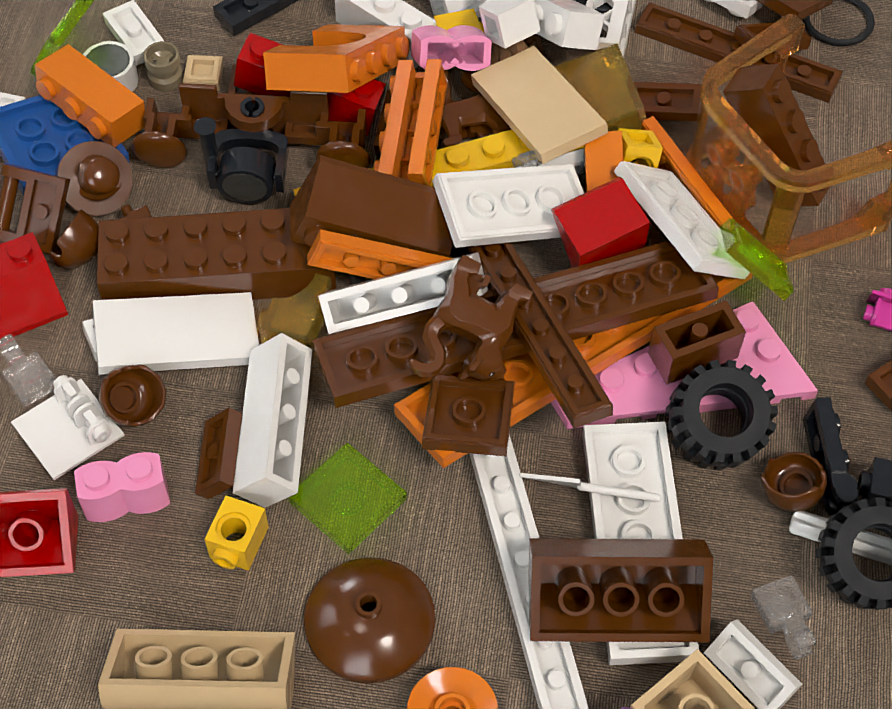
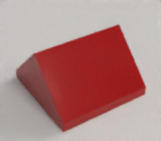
[551,177,650,268]
[0,488,79,577]

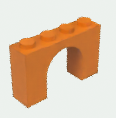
[263,24,409,93]

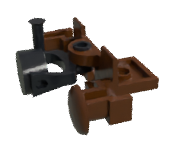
[132,64,371,204]

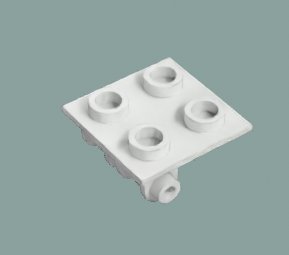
[11,375,125,480]

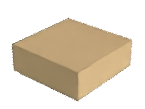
[183,55,224,91]

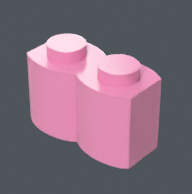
[411,25,492,71]
[74,452,170,522]

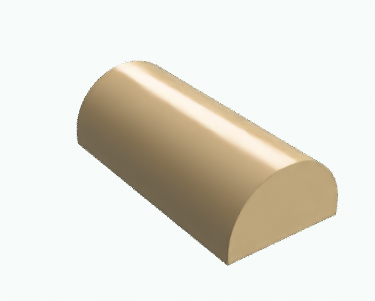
[98,629,295,709]

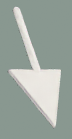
[519,473,661,502]

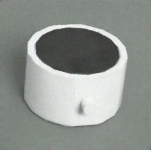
[83,41,139,92]

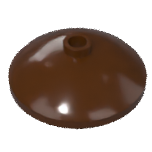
[304,557,435,683]

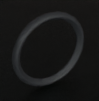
[803,0,875,46]

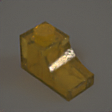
[257,274,332,350]

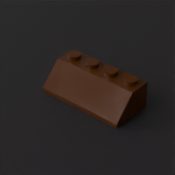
[290,155,453,257]
[528,538,713,642]

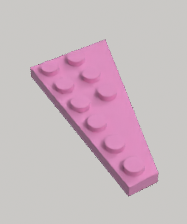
[551,301,818,429]

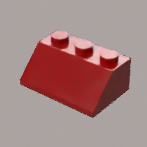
[0,232,68,342]

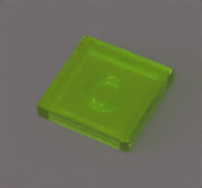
[30,0,94,76]
[720,218,794,301]
[288,442,407,554]

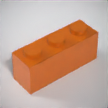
[35,44,145,147]

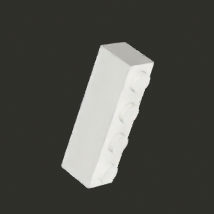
[318,252,488,334]
[233,333,312,508]

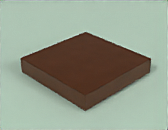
[422,375,515,457]

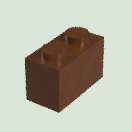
[648,300,746,385]

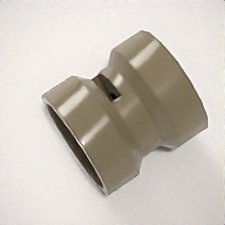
[143,41,184,92]

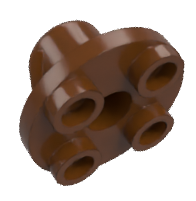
[55,141,133,217]

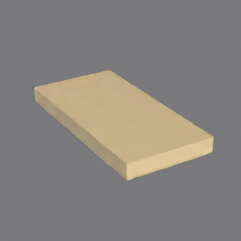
[471,46,608,164]

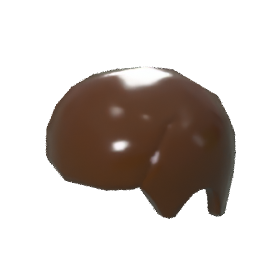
[50,209,99,269]
[98,364,166,427]
[760,452,827,512]

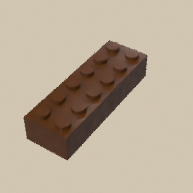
[97,208,336,300]

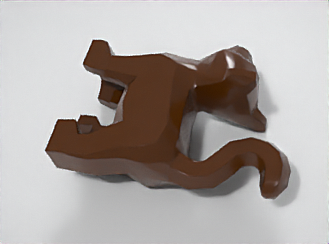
[439,69,511,149]
[408,254,533,381]

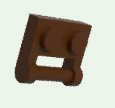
[0,163,70,254]

